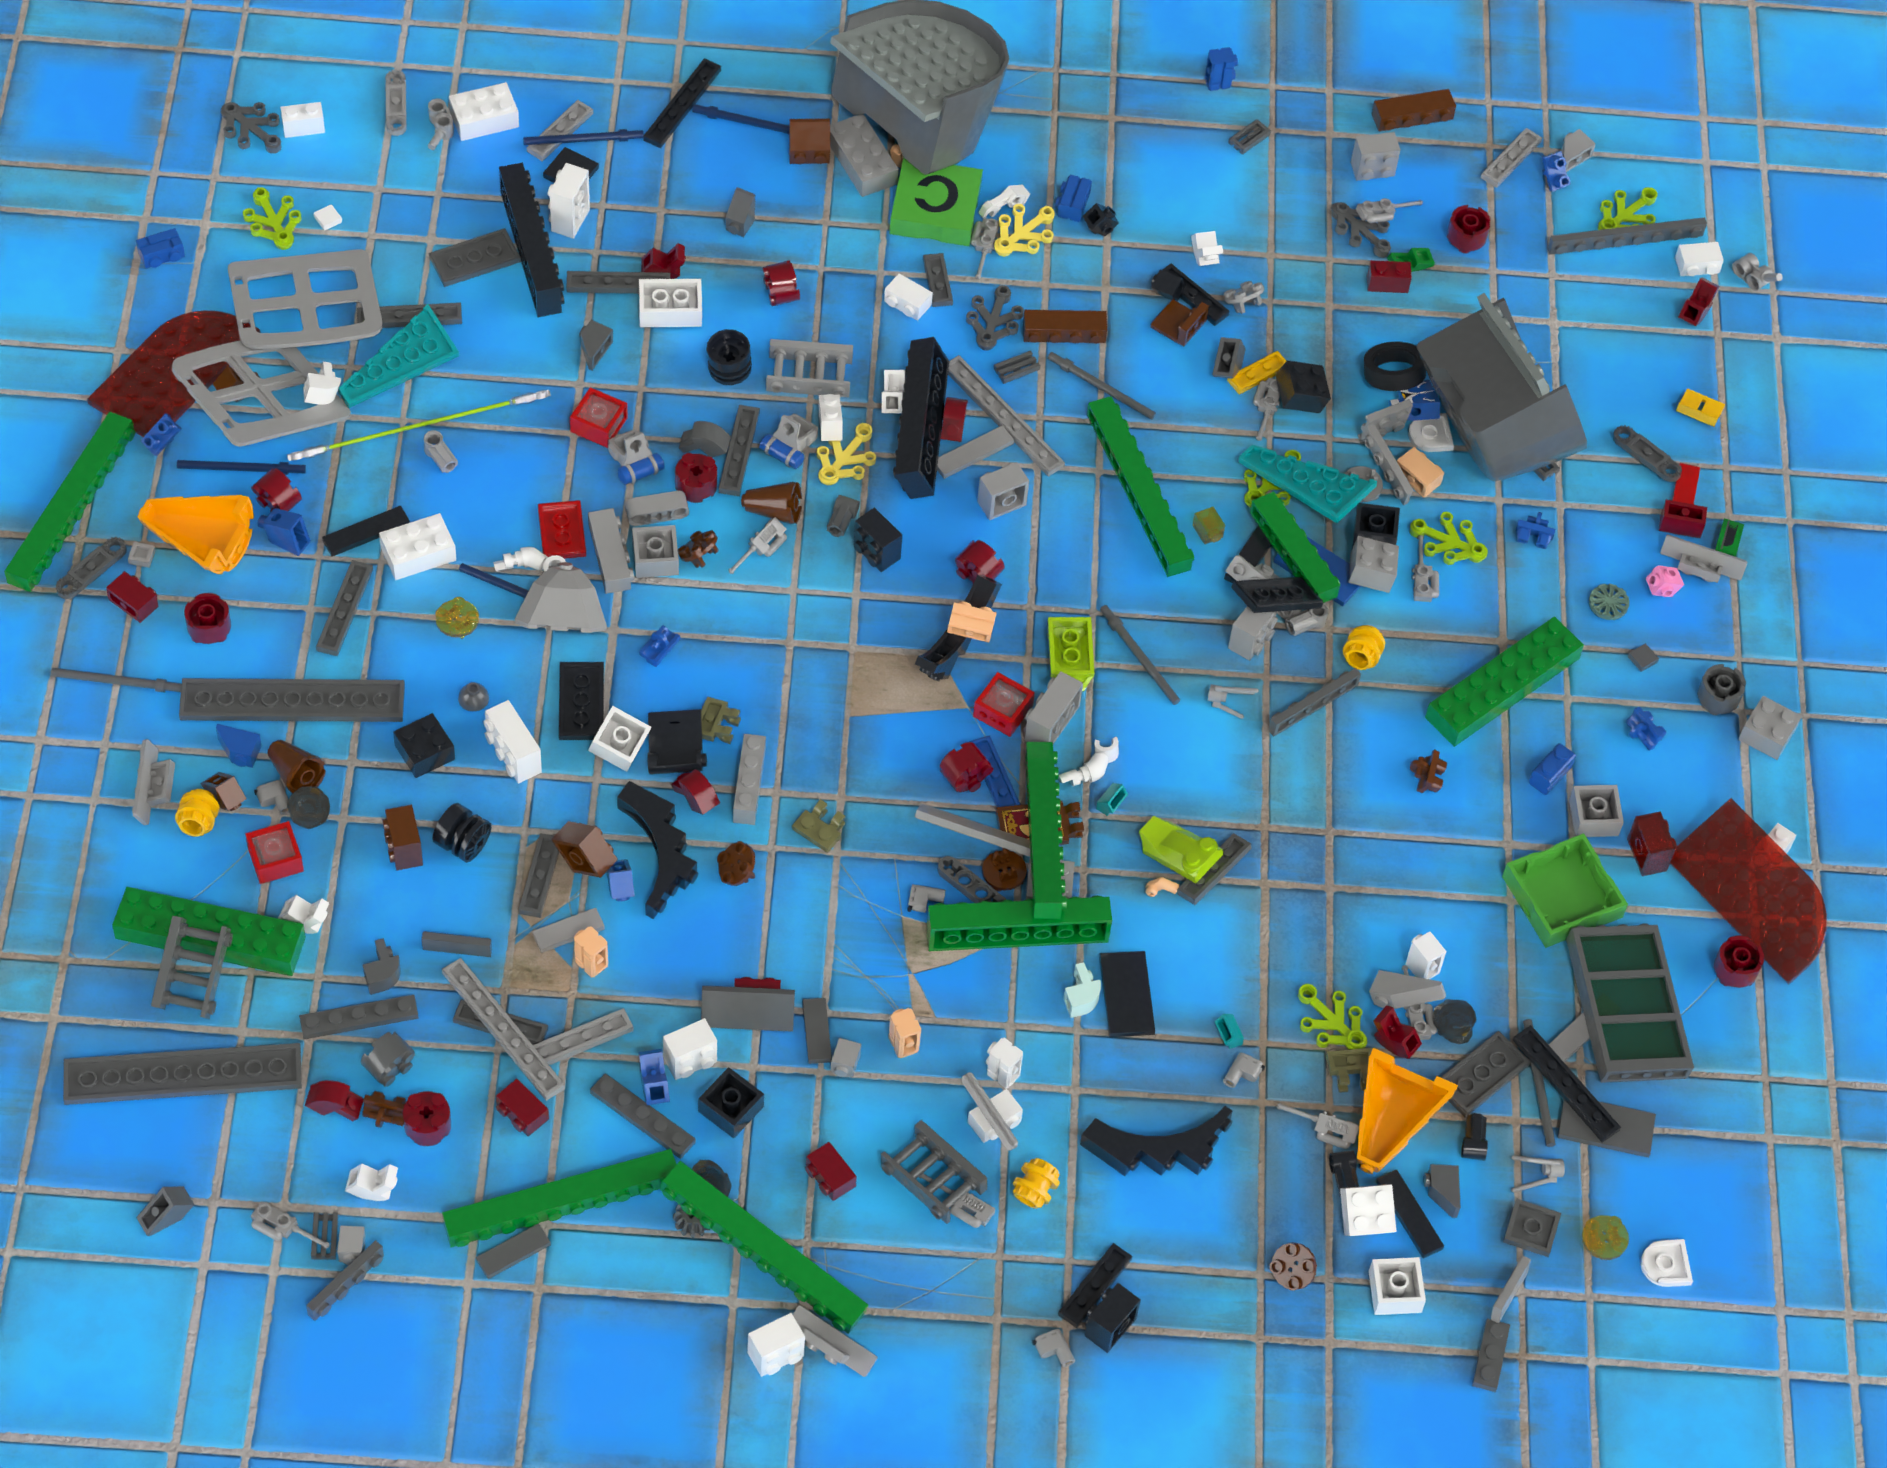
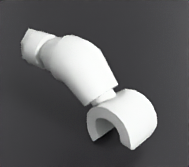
[493,547,566,573]
[1058,737,1119,786]

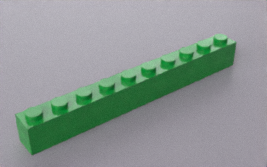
[1087,396,1194,577]
[4,411,135,592]
[1025,742,1066,919]
[442,1149,676,1247]
[660,1161,869,1334]

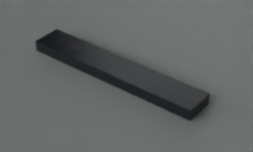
[643,58,721,148]
[1513,1025,1621,1143]

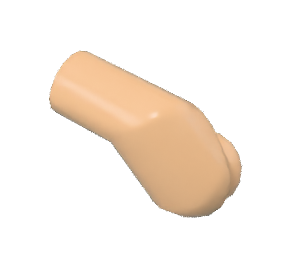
[1145,877,1179,897]

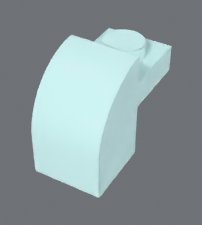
[1063,962,1101,1018]

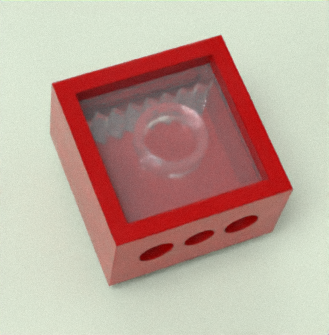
[570,387,628,448]
[973,672,1035,737]
[245,821,304,884]

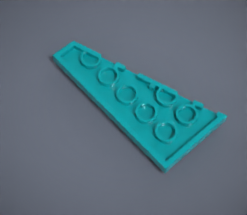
[338,304,459,408]
[1239,445,1377,523]

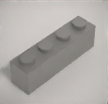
[588,508,634,594]
[733,734,766,825]

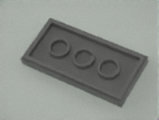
[429,228,521,287]
[701,986,795,1032]
[1441,1031,1531,1118]
[1558,1099,1656,1158]

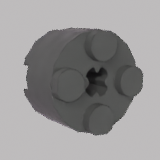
[1697,664,1746,716]
[361,1031,415,1087]

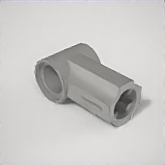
[424,430,458,473]
[1285,603,1328,636]

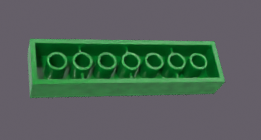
[1425,616,1584,747]
[112,887,306,976]
[926,895,1112,952]

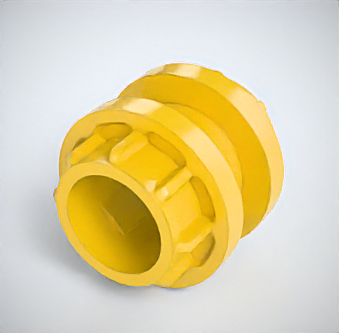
[1343,625,1385,670]
[175,789,220,837]
[1013,1158,1060,1209]

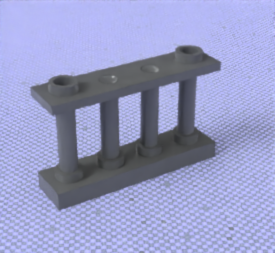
[151,916,233,1019]
[881,1120,987,1224]

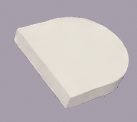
[1408,413,1454,452]
[1641,1239,1693,1287]

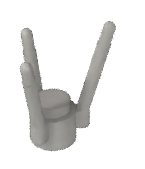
[1208,684,1259,719]
[1511,1155,1565,1193]

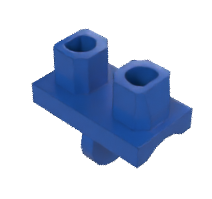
[1542,151,1571,192]
[141,413,182,456]
[1515,512,1556,549]
[639,625,680,667]
[1626,707,1667,751]

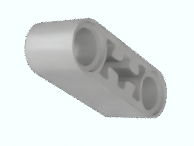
[625,491,690,526]

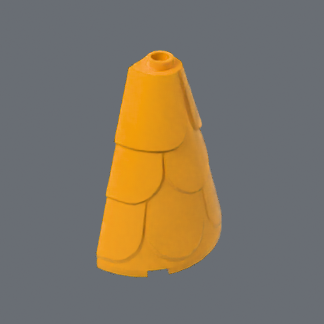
[137,495,254,574]
[1357,1048,1458,1174]

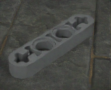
[938,856,1007,903]

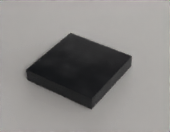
[543,147,599,183]

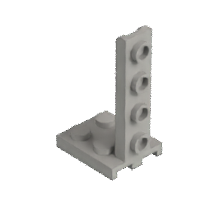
[1357,399,1413,505]

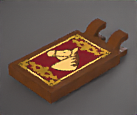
[996,801,1084,851]

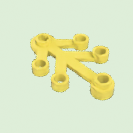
[994,204,1055,257]
[817,423,876,485]

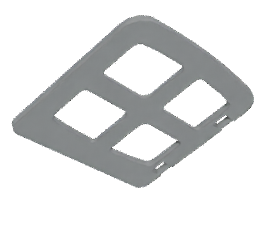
[228,249,382,349]
[172,341,351,447]

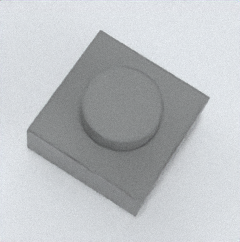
[128,542,156,568]

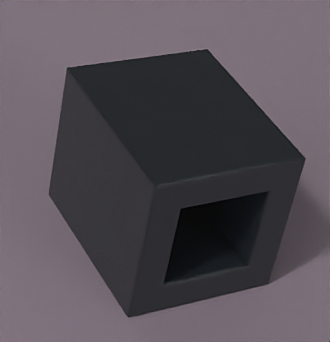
[1151,270,1186,302]

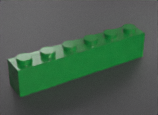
[1250,491,1340,603]

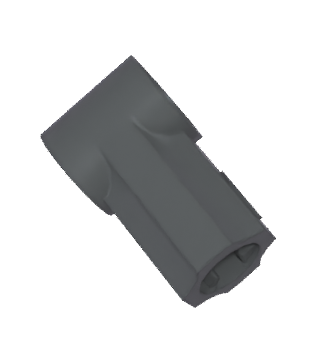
[827,495,860,537]

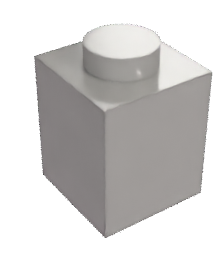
[831,1038,861,1078]
[337,1226,366,1265]

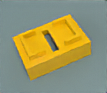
[1676,388,1725,427]

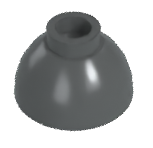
[458,682,489,711]

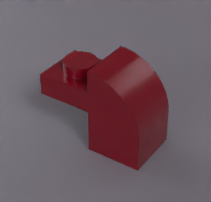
[641,243,686,279]
[1678,277,1720,326]
[941,397,968,442]
[671,769,720,815]
[1373,1005,1422,1059]
[305,1080,364,1121]

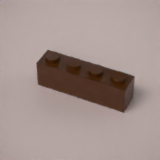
[1372,89,1456,132]
[1023,310,1108,344]

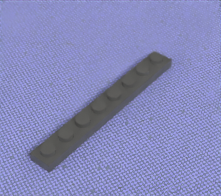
[1547,217,1707,255]

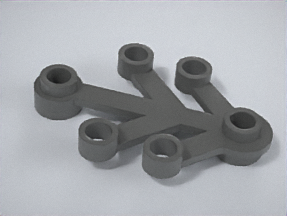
[221,102,282,154]
[1331,202,1391,258]
[966,285,1024,350]

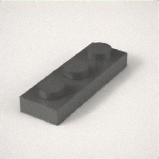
[1472,1319,1510,1392]

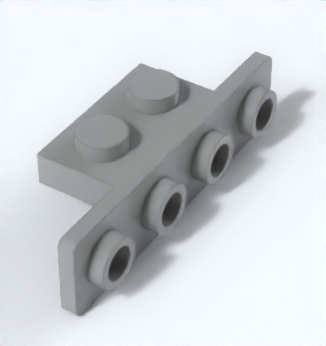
[1660,534,1748,583]
[1226,555,1302,620]
[132,739,175,826]
[793,1306,878,1377]

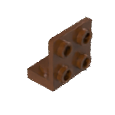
[1151,300,1209,347]

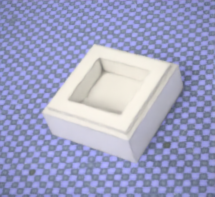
[314,204,342,231]

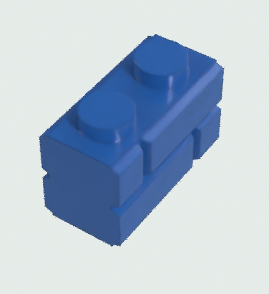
[1204,47,1238,91]
[1055,174,1092,222]
[136,228,185,269]
[1529,743,1576,795]

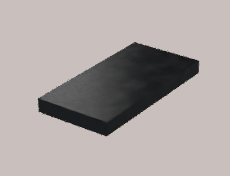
[1231,577,1324,613]
[559,662,604,740]
[1100,951,1155,1037]

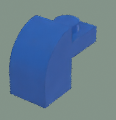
[638,1049,670,1105]

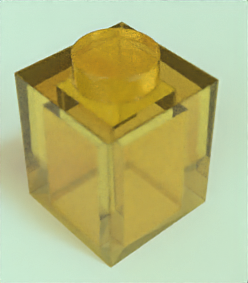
[1193,507,1225,545]

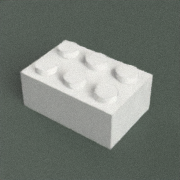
[449,82,519,141]
[548,163,590,239]
[639,279,702,327]
[379,513,456,580]
[484,700,542,784]

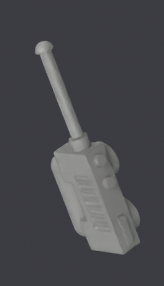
[1356,198,1423,223]
[970,218,999,279]
[1253,378,1280,441]
[729,517,787,574]
[1412,535,1439,602]
[1402,965,1437,1040]
[1277,1103,1359,1149]
[919,1173,995,1228]
[251,1202,330,1249]

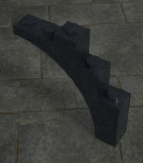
[915,575,1002,681]
[617,781,698,919]
[1080,1106,1233,1176]

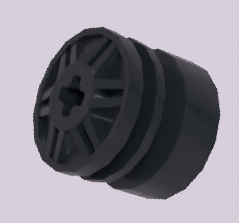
[706,329,752,385]
[432,803,492,863]

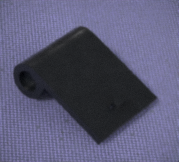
[648,709,707,775]

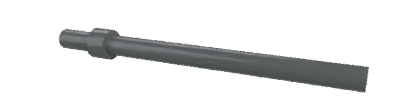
[1048,352,1156,420]
[1100,605,1180,705]
[51,668,182,693]
[1523,1019,1556,1147]

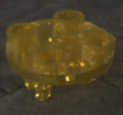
[435,597,479,639]
[1582,1215,1629,1260]

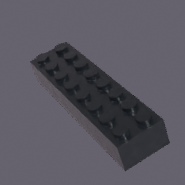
[499,162,565,317]
[893,337,949,499]

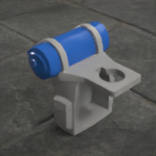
[759,413,818,470]
[608,429,665,485]

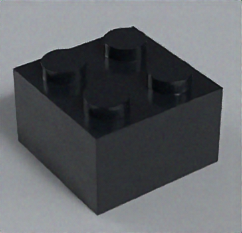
[1276,360,1331,413]
[1352,503,1400,549]
[853,507,902,572]
[393,713,455,778]
[698,1067,764,1138]
[1085,1283,1141,1353]

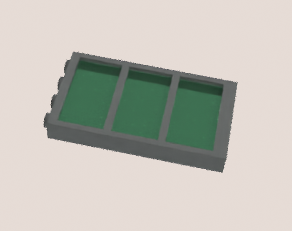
[1566,924,1694,1083]

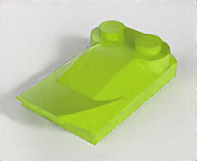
[1047,617,1095,692]
[1139,816,1223,883]

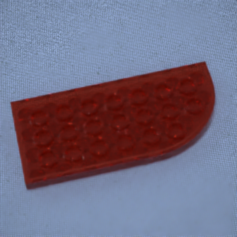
[87,310,261,437]
[1665,798,1827,985]

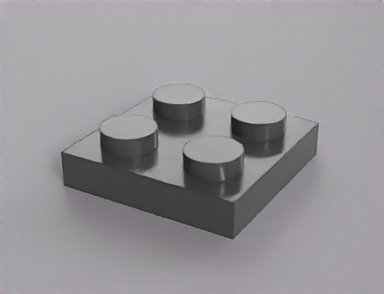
[1503,1198,1561,1257]

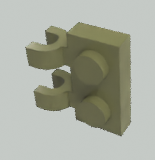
[701,697,741,744]
[792,799,845,853]
[1326,1048,1372,1093]

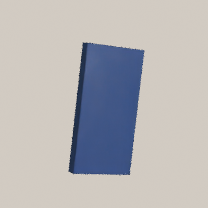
[1273,537,1361,607]

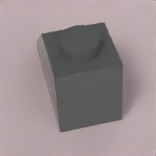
[726,187,755,237]
[579,320,613,371]
[1212,337,1246,379]
[1424,1164,1461,1218]
[136,1186,194,1236]

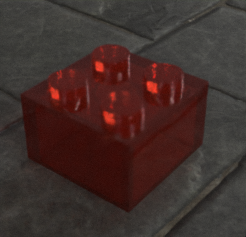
[1627,811,1677,876]

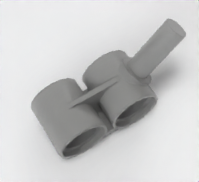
[428,98,454,150]
[1732,253,1783,291]

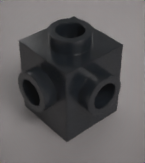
[1083,203,1119,236]

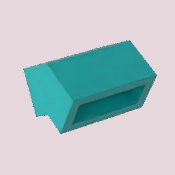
[1096,783,1128,816]
[1214,1014,1244,1049]

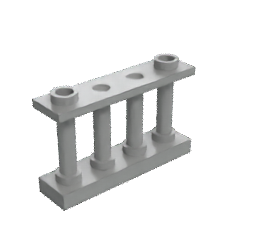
[766,339,853,397]

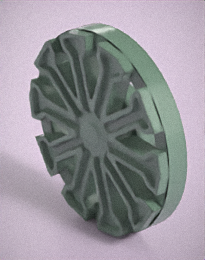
[1589,584,1630,620]

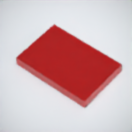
[538,500,586,559]

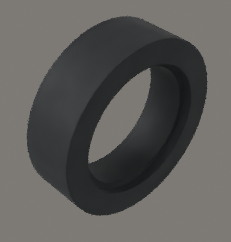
[1364,341,1426,391]

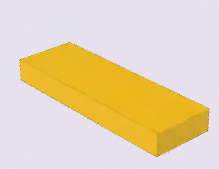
[1227,351,1286,395]

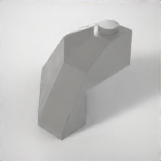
[515,562,607,633]

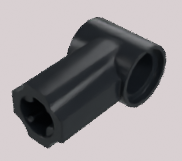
[1461,1113,1488,1161]
[1329,1150,1359,1197]

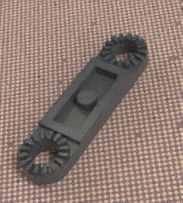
[1613,425,1682,482]
[56,537,127,599]

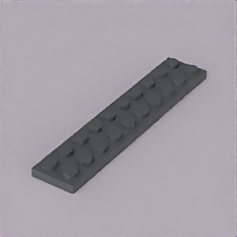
[179,678,405,722]
[63,1043,302,1105]

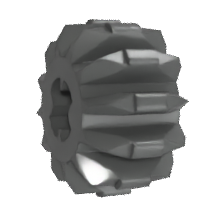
[673,1204,710,1239]

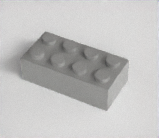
[830,114,899,197]

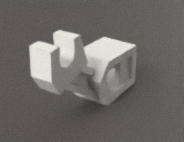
[979,185,1030,218]

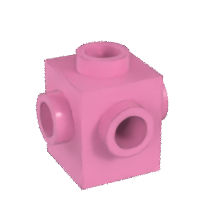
[1645,566,1684,597]

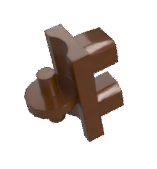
[1410,749,1447,793]
[362,1091,406,1128]

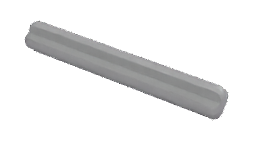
[961,1072,1018,1151]

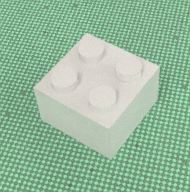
[588,706,652,772]
[663,1018,717,1080]
[1340,1184,1396,1236]
[1369,1257,1426,1315]
[748,1313,805,1377]

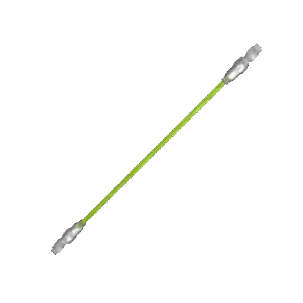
[287,390,551,461]

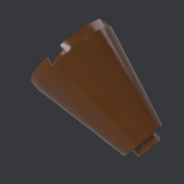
[741,482,802,524]
[268,740,326,796]

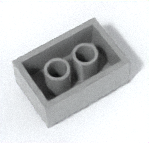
[1023,671,1083,744]

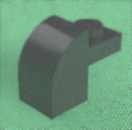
[679,421,731,457]
[363,938,401,995]

